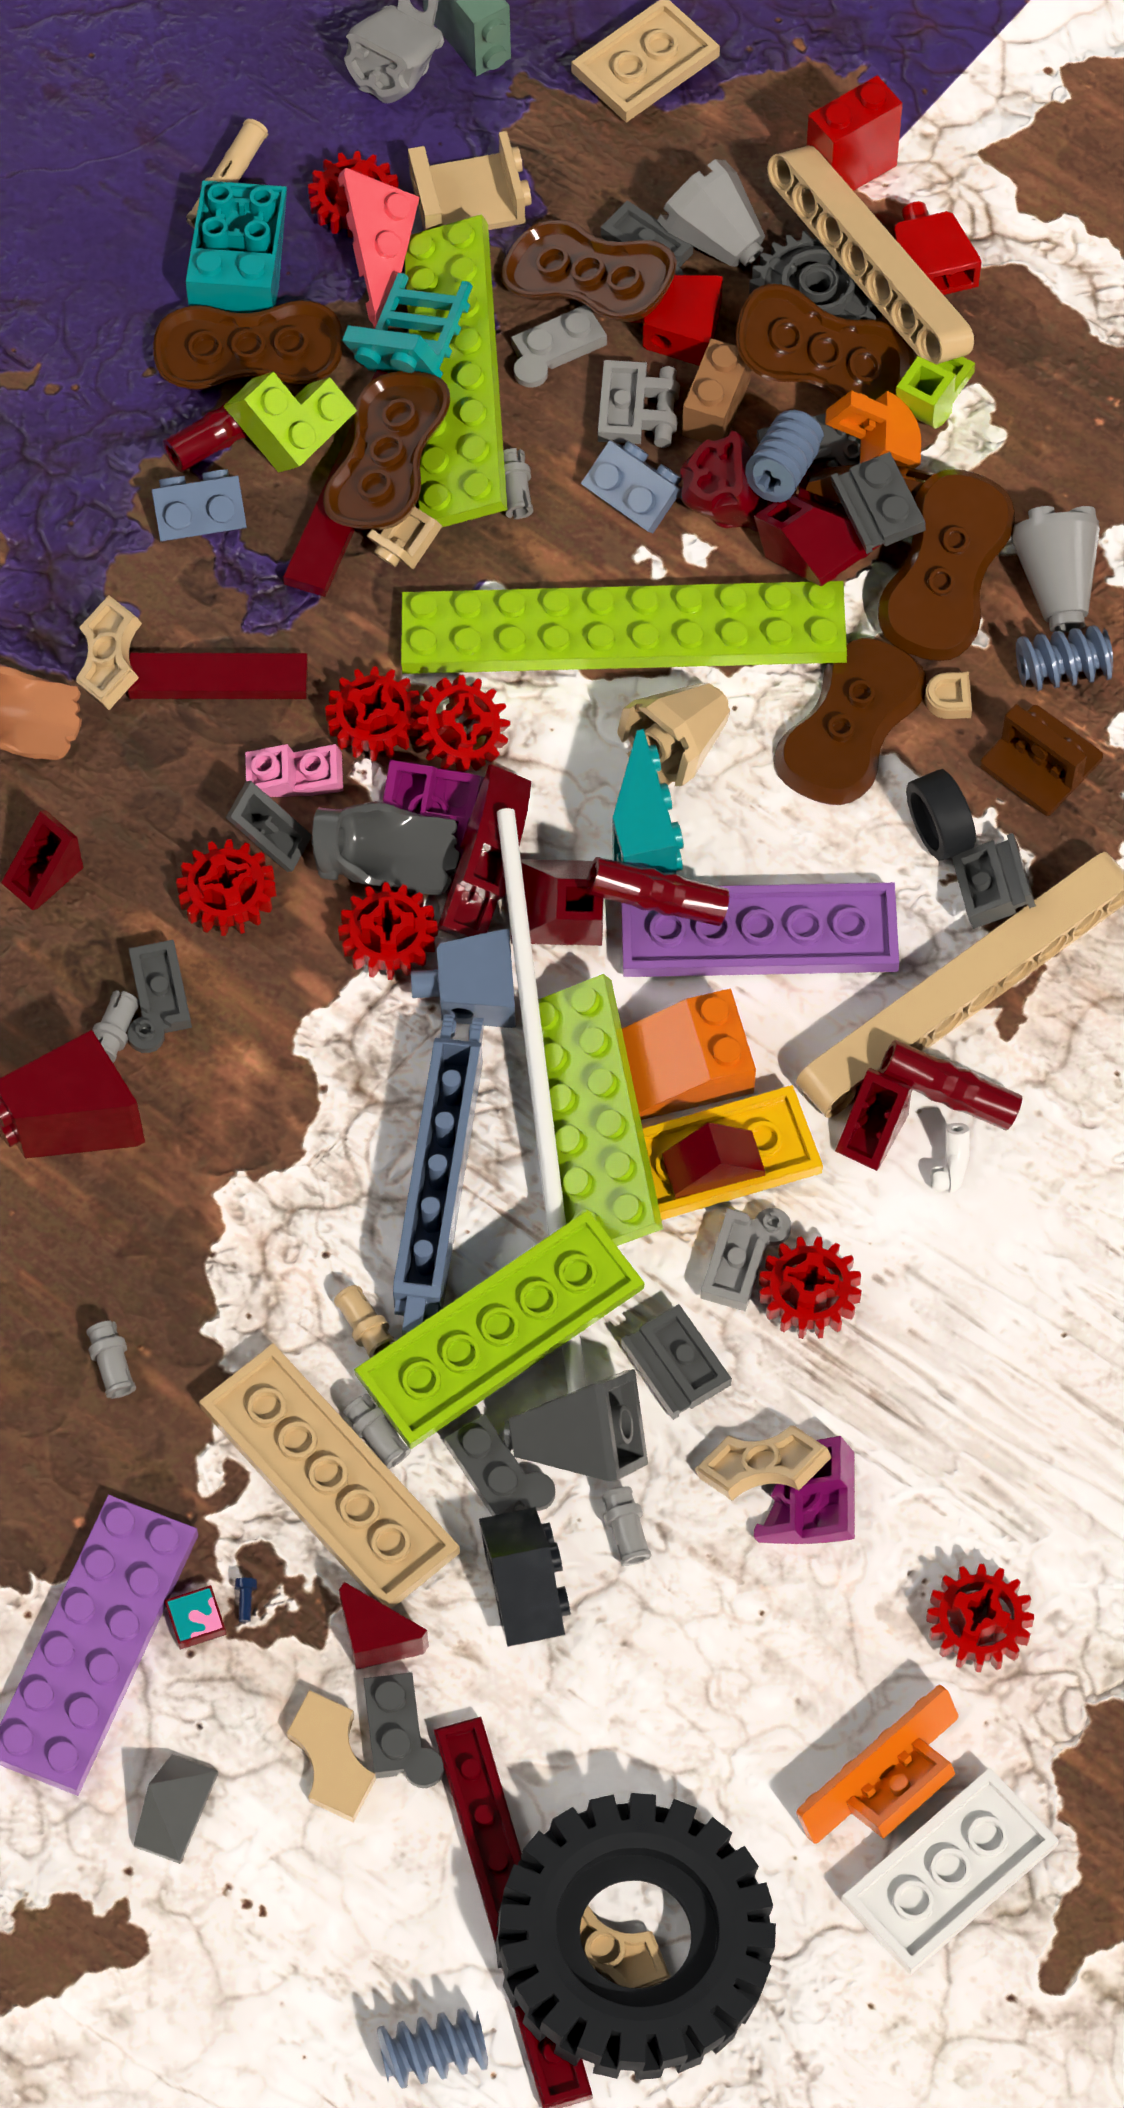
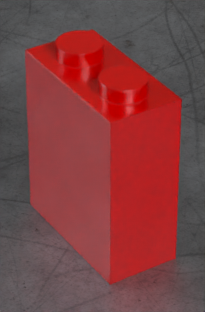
[806,75,903,191]

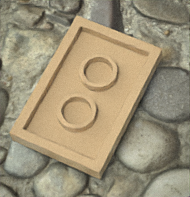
[571,0,720,123]

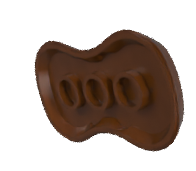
[500,220,677,322]
[736,284,915,400]
[153,300,343,390]
[323,371,450,530]
[878,469,1015,661]
[774,638,927,805]

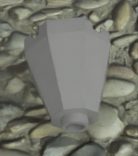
[657,159,765,267]

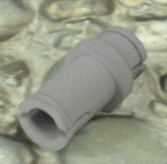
[503,448,533,519]
[93,991,140,1063]
[86,1321,136,1399]
[344,1394,411,1469]
[602,1486,652,1566]

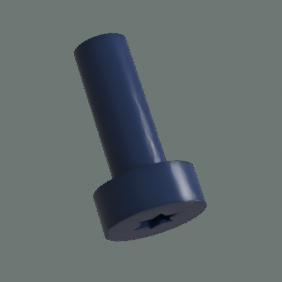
[235,1577,257,1623]

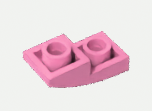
[245,744,343,797]

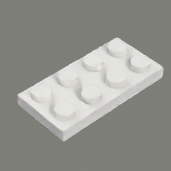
[842,1768,1059,1975]

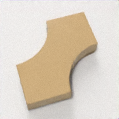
[76,595,142,710]
[695,1425,832,1501]
[287,1690,376,1823]
[580,1905,670,1988]

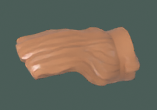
[0,664,82,760]

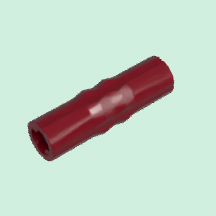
[163,401,248,472]
[586,857,730,926]
[879,1039,1023,1131]

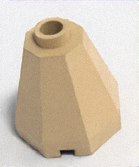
[617,683,730,787]

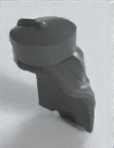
[311,801,460,895]

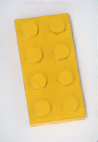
[643,1085,823,1220]

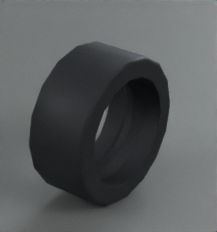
[906,769,976,860]

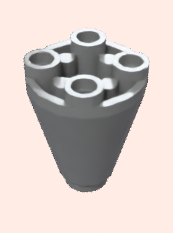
[1011,506,1100,633]

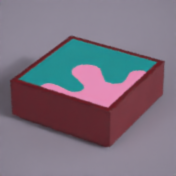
[164,1585,227,1650]

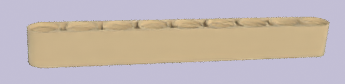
[796,852,1124,1118]

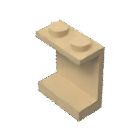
[408,131,532,231]

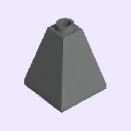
[503,1369,648,1481]

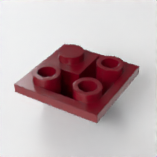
[754,495,880,586]
[511,859,604,946]

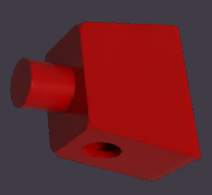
[893,201,982,295]
[631,275,723,366]

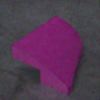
[383,760,484,859]
[754,1436,855,1544]

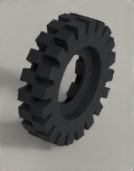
[495,1793,776,2080]

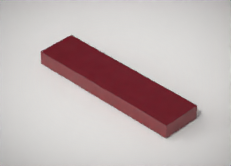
[128,653,308,699]

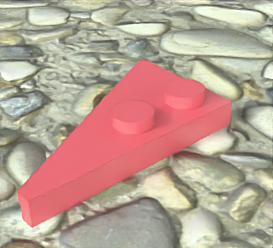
[338,168,420,329]

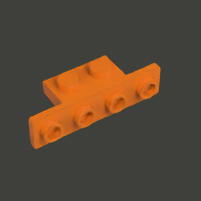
[796,1685,958,1844]

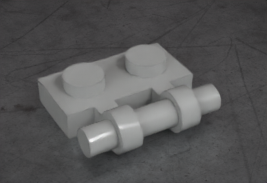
[598,360,680,448]

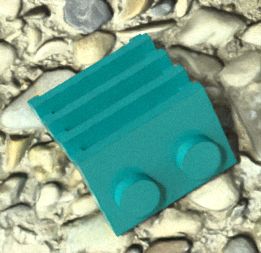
[342,273,473,378]

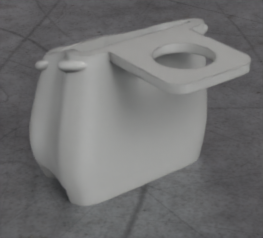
[344,0,444,103]

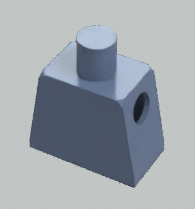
[411,929,516,1028]

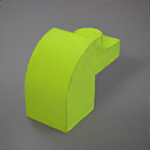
[896,356,975,429]

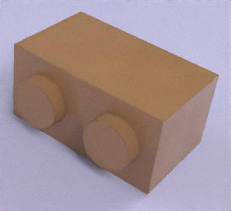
[682,339,751,442]

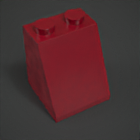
[0,1030,145,1159]

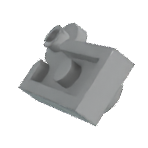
[511,305,607,388]
[700,1208,791,1312]

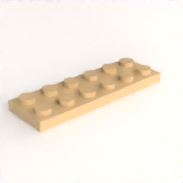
[199,1343,460,1609]

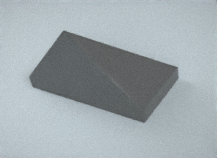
[226,781,312,872]
[134,1754,218,1864]

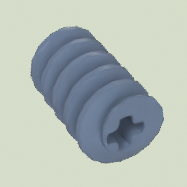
[745,410,824,502]
[1016,625,1113,691]
[377,2007,488,2089]

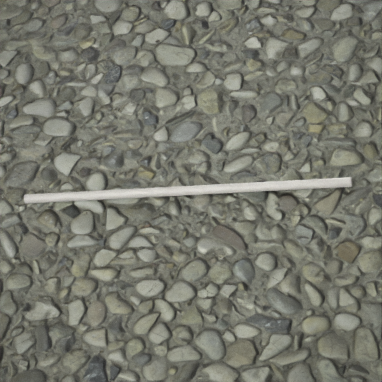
[497,808,586,1393]

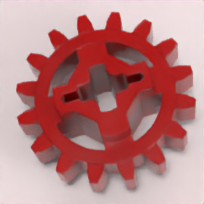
[308,151,399,238]
[325,666,422,761]
[411,675,511,773]
[176,839,276,936]
[338,882,438,980]
[759,1236,862,1339]
[926,1564,1034,1673]

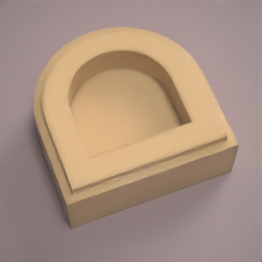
[925,672,972,719]

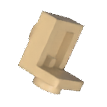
[367,507,442,569]

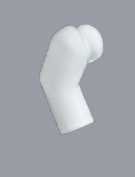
[930,1123,969,1193]

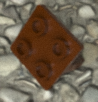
[980,704,1103,816]

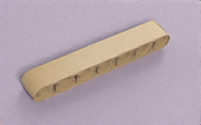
[767,145,974,365]

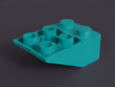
[186,180,287,313]
[612,729,684,874]

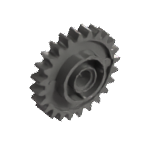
[749,230,883,320]

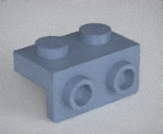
[581,440,683,533]
[152,469,247,542]

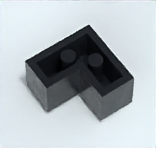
[479,1507,571,1647]

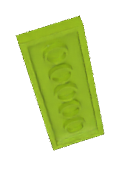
[538,974,663,1246]
[354,1210,645,1450]

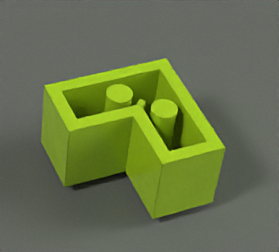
[224,372,357,473]

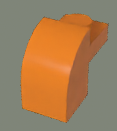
[825,390,921,469]

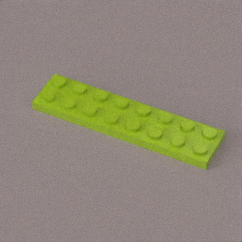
[405,214,507,527]

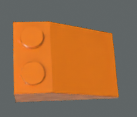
[622,988,756,1120]

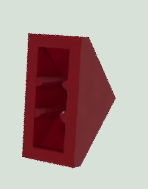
[1,810,84,910]
[835,1068,912,1171]
[662,1122,765,1199]
[339,1582,429,1670]

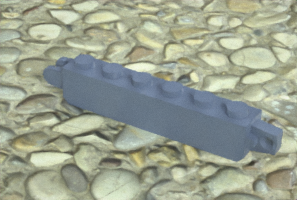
[393,1014,484,1335]

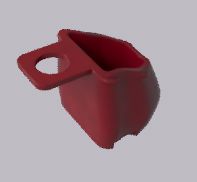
[680,431,810,532]

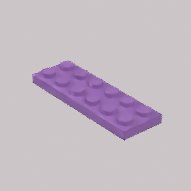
[621,882,899,977]
[0,1495,198,1796]

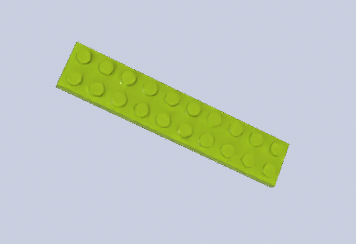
[401,581,847,674]

